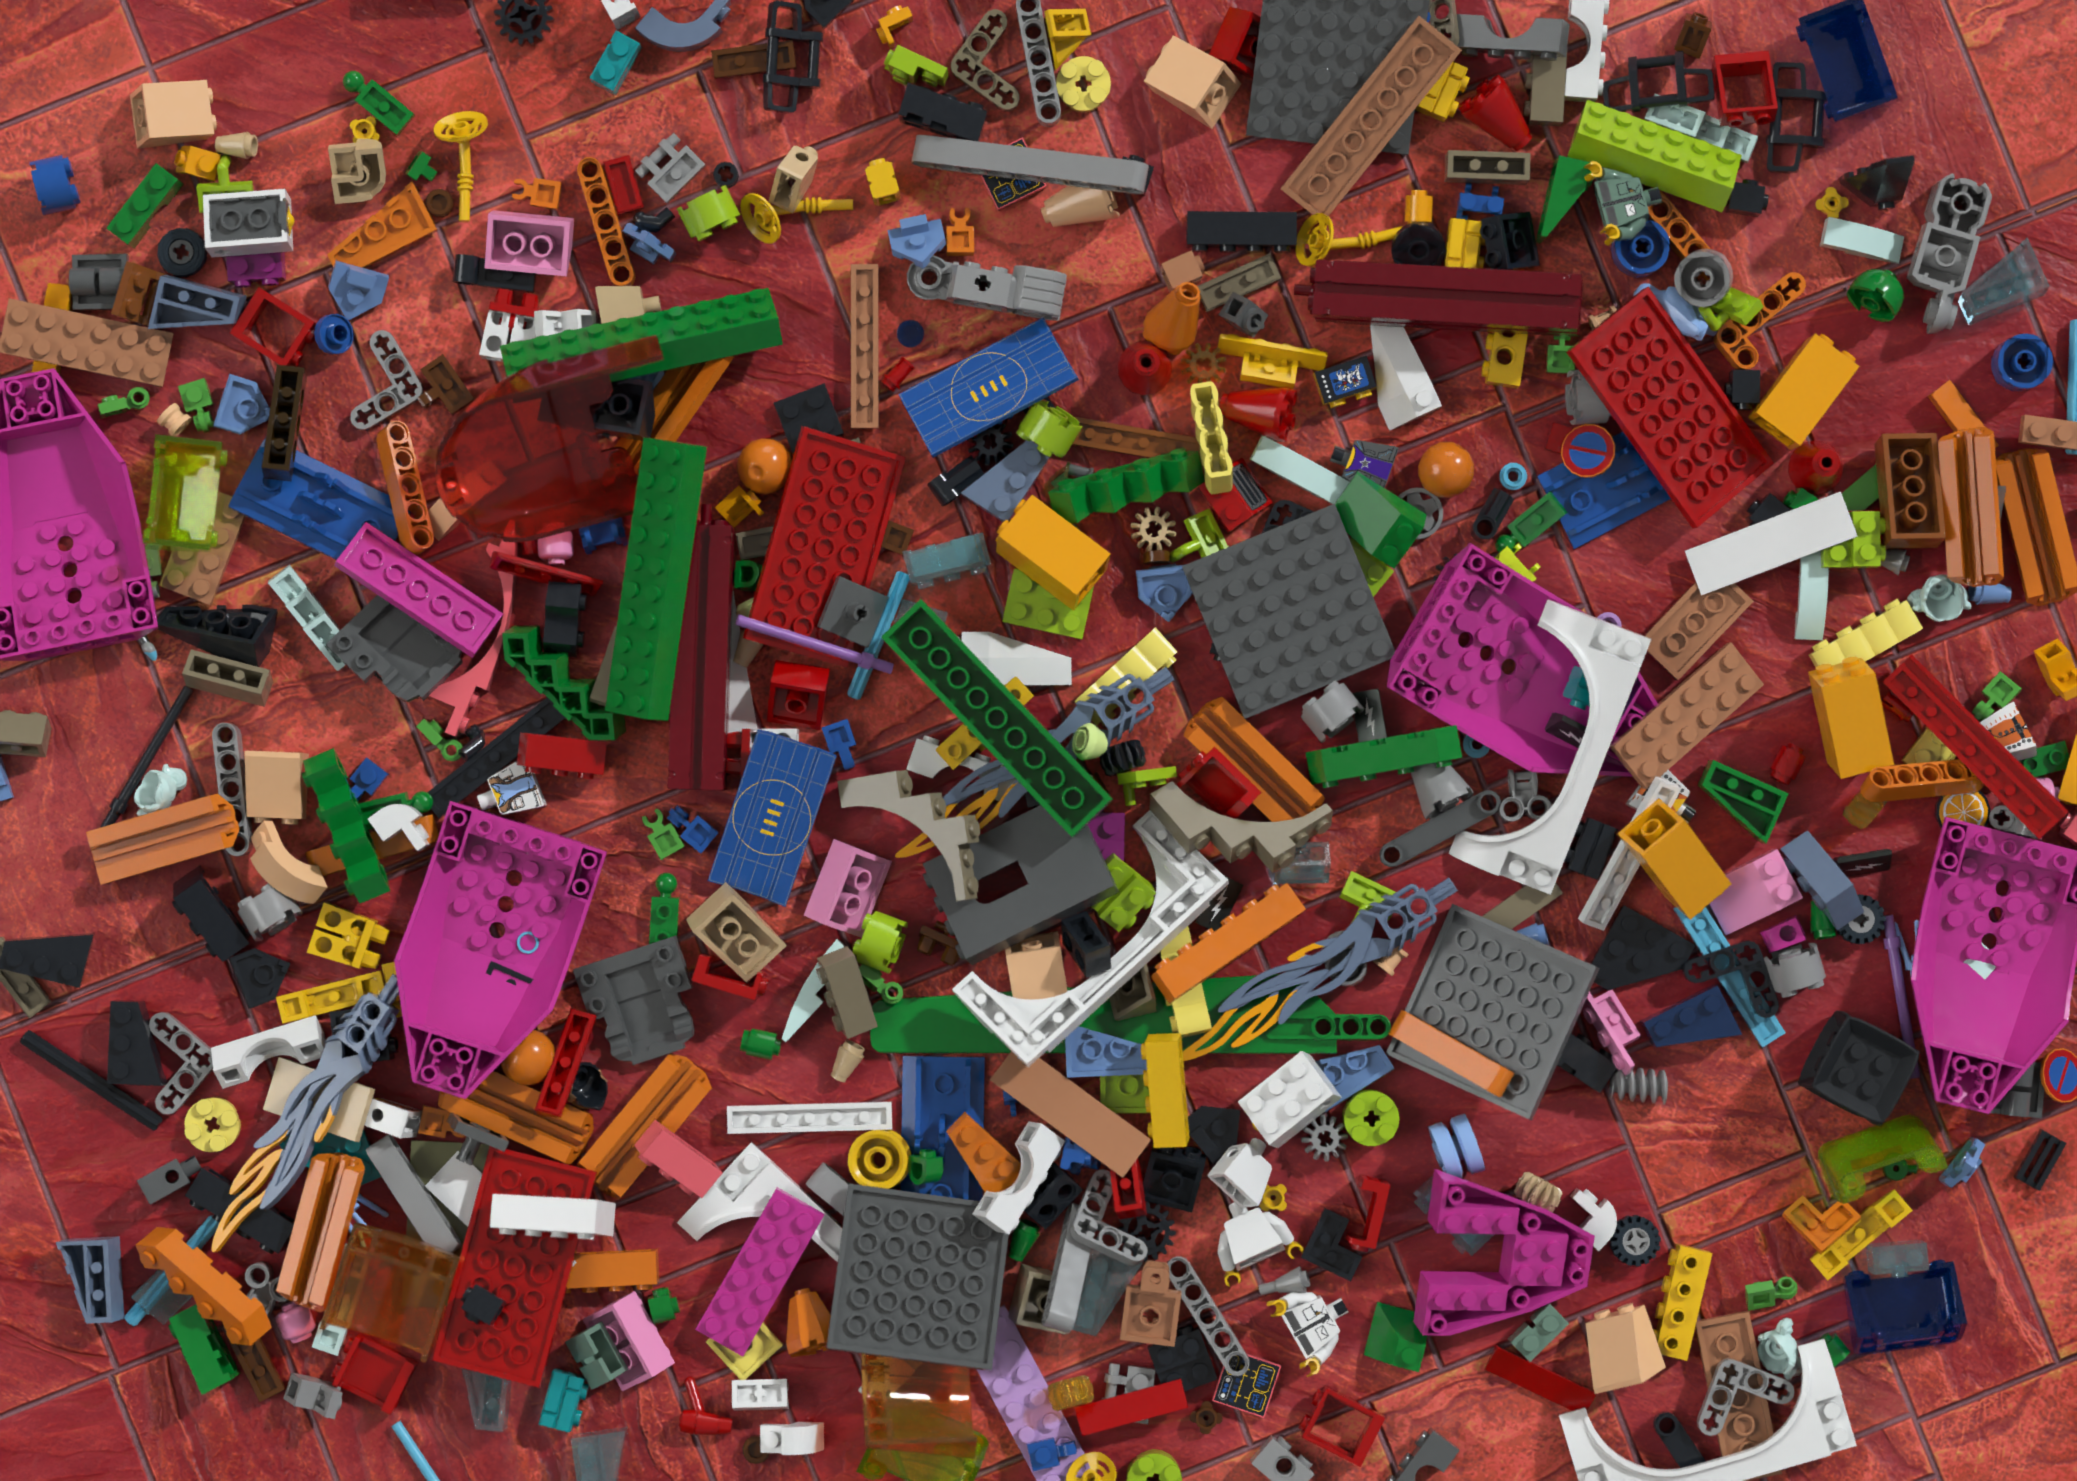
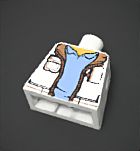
[477,761,547,815]

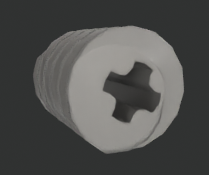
[1609,1068,1668,1105]

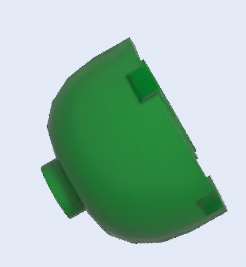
[1847,269,1904,322]

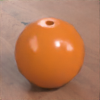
[737,438,792,494]
[1418,442,1474,498]
[500,1030,555,1085]

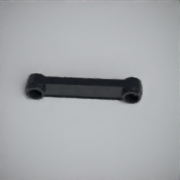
[1653,1411,1706,1468]

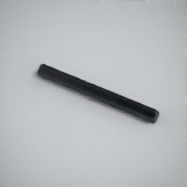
[20,1030,163,1131]

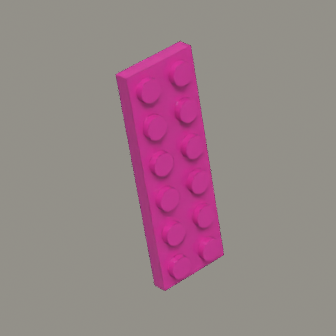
[334,522,503,658]
[695,1187,825,1357]

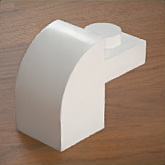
[534,309,596,337]
[368,804,430,851]
[1570,1188,1617,1251]
[760,1422,824,1455]

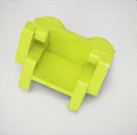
[1494,543,1541,582]

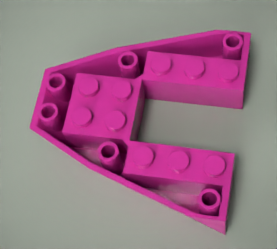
[1413,1169,1595,1336]

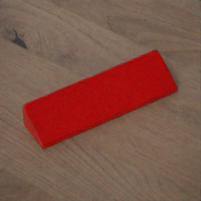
[490,551,603,596]
[535,1008,597,1118]
[1485,1345,1597,1411]
[1075,1379,1188,1436]

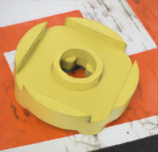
[1056,56,1111,112]
[184,1097,241,1152]

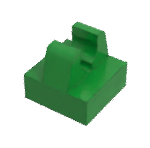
[404,151,438,181]

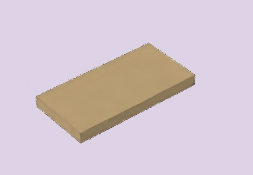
[263,1057,375,1142]

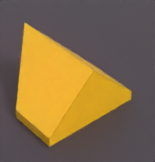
[1044,9,1091,71]

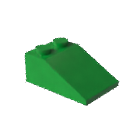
[1536,155,1593,244]
[1335,472,1426,569]

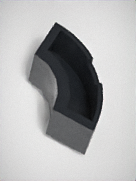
[543,581,587,657]

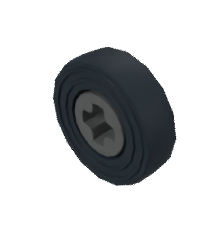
[157,228,207,277]

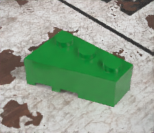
[1697,760,1789,844]
[169,1304,241,1395]

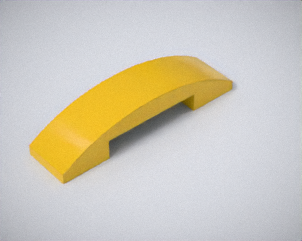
[276,970,385,1024]
[1810,1189,1913,1280]

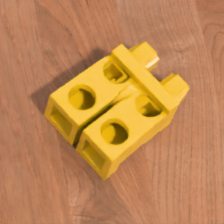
[306,902,390,969]

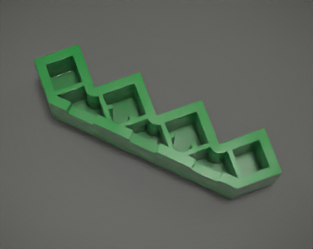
[1048,448,1205,523]
[502,626,626,740]
[1305,725,1462,788]
[302,748,390,904]

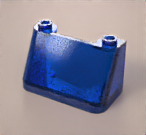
[1796,0,1899,123]
[1843,1260,1967,1355]

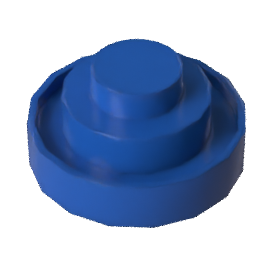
[314,314,354,355]

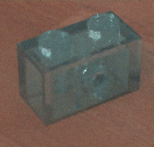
[1273,842,1331,884]
[1866,1240,1929,1278]

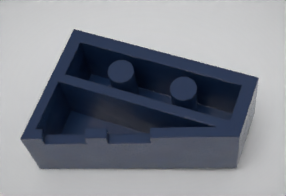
[1640,984,1742,1047]

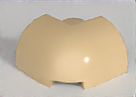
[328,139,386,204]

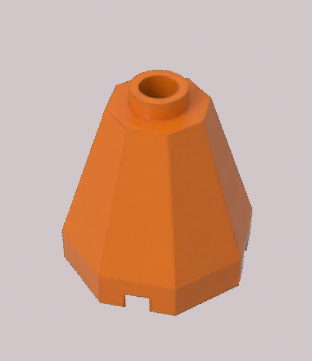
[786,1288,831,1358]

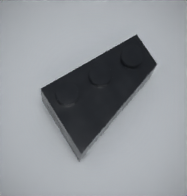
[898,83,988,142]
[172,865,250,962]
[0,933,95,988]
[107,1000,168,1086]
[1557,1033,1616,1093]

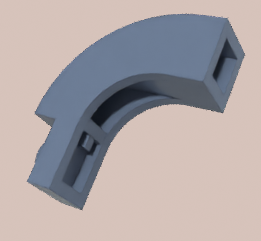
[635,0,731,52]

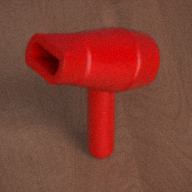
[679,1376,732,1435]

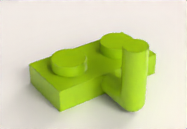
[196,154,254,213]
[1698,287,1764,331]
[1170,508,1228,562]
[1117,766,1177,806]
[1339,871,1396,923]

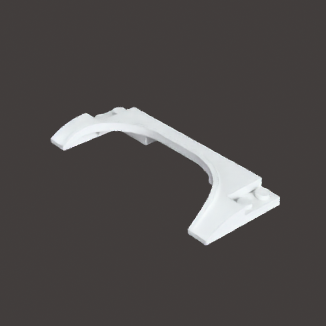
[1449,599,1651,895]
[952,810,1229,1067]
[677,1142,921,1409]
[1559,1338,1857,1481]

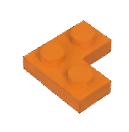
[1782,1195,1861,1254]

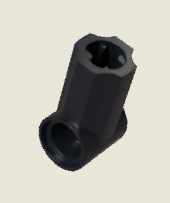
[927,455,984,507]
[1470,488,1514,543]

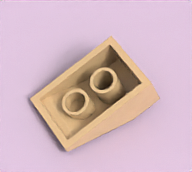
[686,882,787,983]

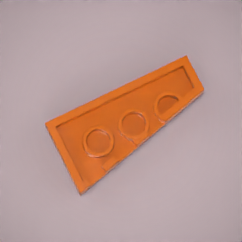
[327,181,438,268]
[946,1112,1021,1193]

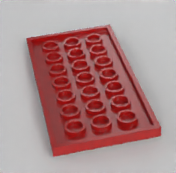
[1566,287,1774,529]
[743,426,906,668]
[432,1146,597,1388]

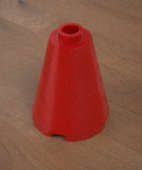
[1788,440,1843,495]

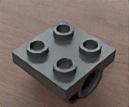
[69,254,129,311]
[1990,1062,2044,1118]

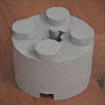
[1674,249,1733,307]
[1565,370,1612,425]
[1301,680,1364,743]
[237,883,303,941]
[1764,943,1826,997]

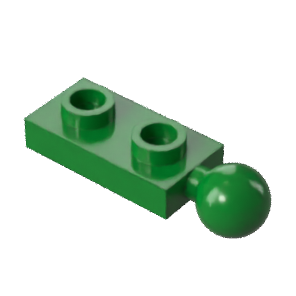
[343,71,415,136]
[1495,492,1568,553]
[2019,741,2069,777]
[359,791,433,829]
[649,873,680,944]

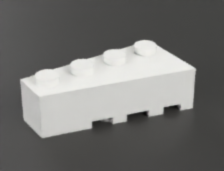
[490,1194,616,1240]

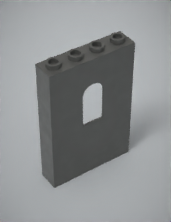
[923,805,1119,965]

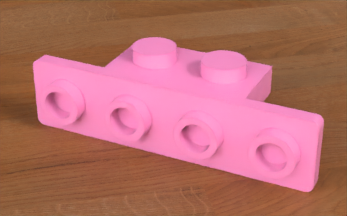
[1583,990,1641,1076]

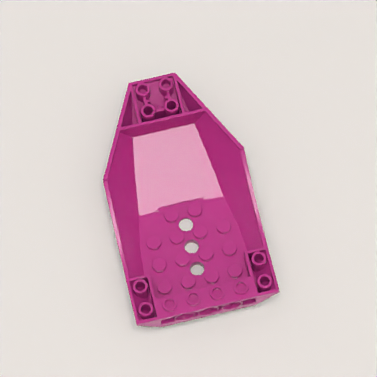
[0,368,158,661]
[1387,543,1658,777]
[394,801,607,1099]
[1911,817,2077,1114]

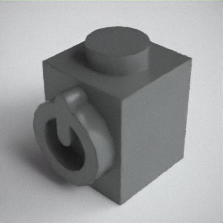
[1218,292,1268,338]

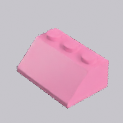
[485,210,574,276]
[804,839,892,938]
[582,1291,675,1391]

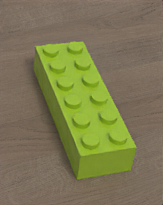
[1567,100,1742,212]

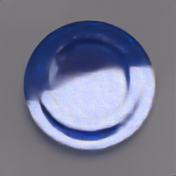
[897,320,924,348]

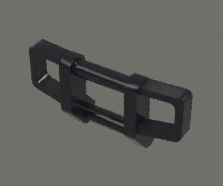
[763,1,823,114]
[1603,50,1715,112]
[1766,62,1828,173]

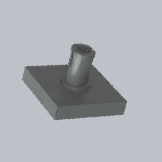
[817,576,889,648]
[447,1113,509,1165]

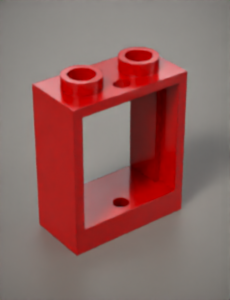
[1711,51,1778,127]
[230,287,317,367]
[1298,1385,1385,1467]

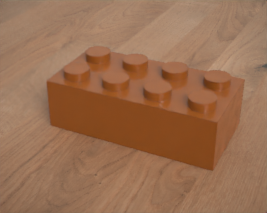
[1874,433,1946,549]

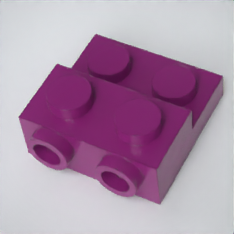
[226,252,286,288]
[1088,812,1125,861]

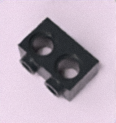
[1061,911,1111,978]
[1024,1161,1083,1229]

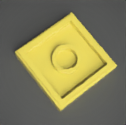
[706,1322,783,1380]

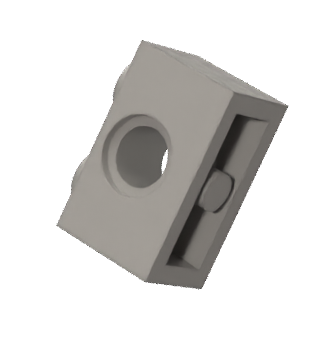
[1250,1435,1314,1481]

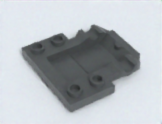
[326,595,463,702]
[573,935,694,1065]

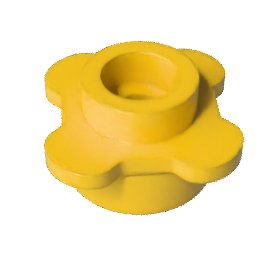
[350,116,380,143]
[1815,187,1849,218]
[1260,1184,1287,1211]

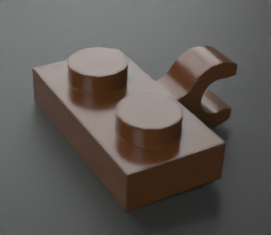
[417,354,475,415]

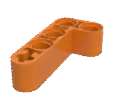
[1713,272,1806,370]

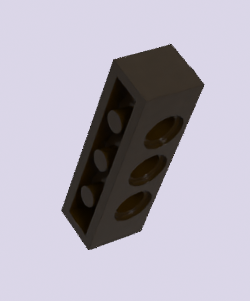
[261,365,307,482]

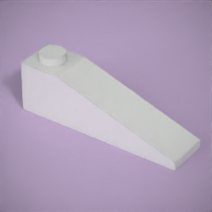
[1370,325,1442,431]
[962,632,1072,686]

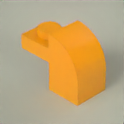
[2034,638,2077,701]

